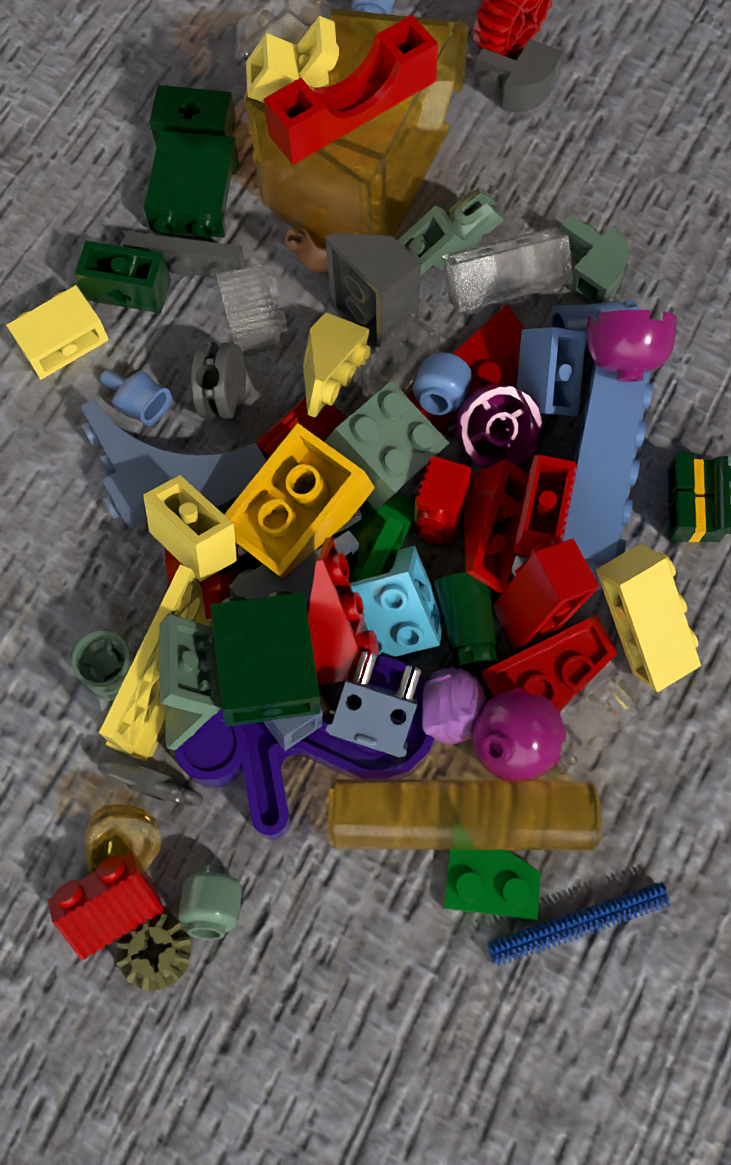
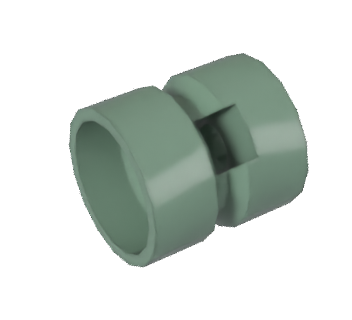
[72,631,136,701]

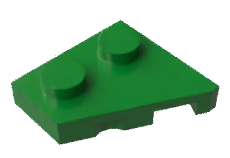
[444,818,541,921]

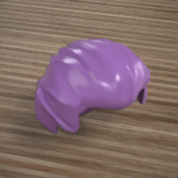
[422,667,487,745]

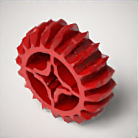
[473,0,552,59]

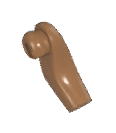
[285,227,329,274]

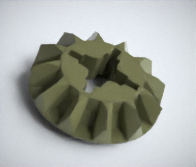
[116,913,192,991]

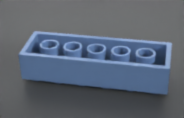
[563,358,654,592]

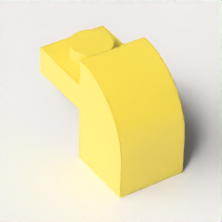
[246,16,339,103]

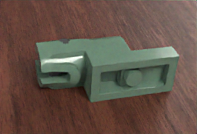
[397,187,506,277]

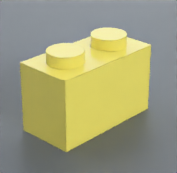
[6,285,109,380]
[143,475,237,582]

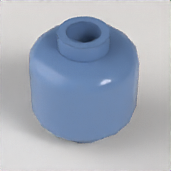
[413,352,472,415]

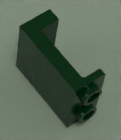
[144,131,239,238]
[210,591,320,727]

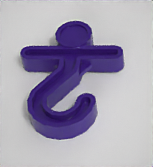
[174,657,435,840]

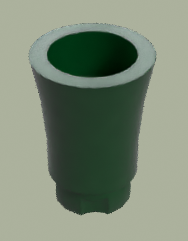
[432,572,497,668]

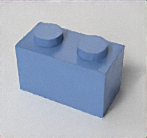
[517,327,586,417]

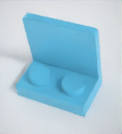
[350,546,444,658]

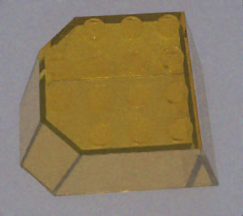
[244,5,469,249]

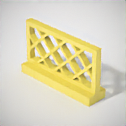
[99,565,213,764]

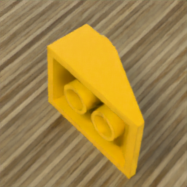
[224,423,375,579]

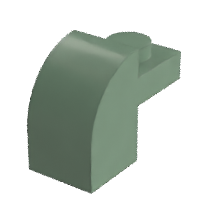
[556,215,629,304]

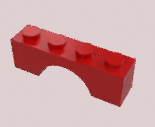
[263,14,438,165]

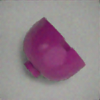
[587,310,677,382]
[455,384,542,468]
[472,688,566,783]

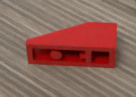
[463,459,529,593]

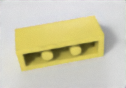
[596,543,701,692]

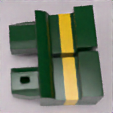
[667,452,731,542]

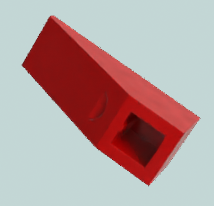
[308,537,379,685]

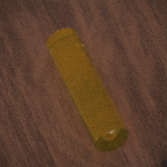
[329,779,602,851]

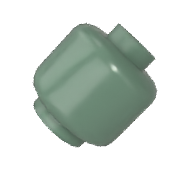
[178,865,242,940]

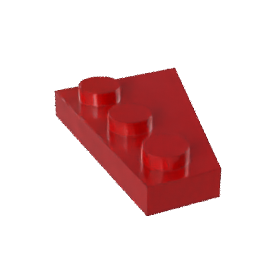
[478,614,617,713]

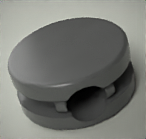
[191,342,246,419]

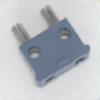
[326,651,421,757]

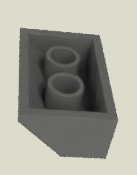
[326,233,421,358]

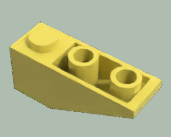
[303,312,371,418]

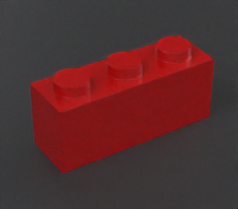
[492,538,600,652]

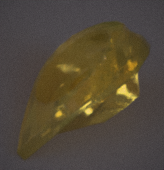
[84,804,161,875]

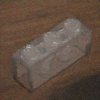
[442,227,573,314]

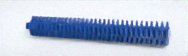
[487,881,671,967]

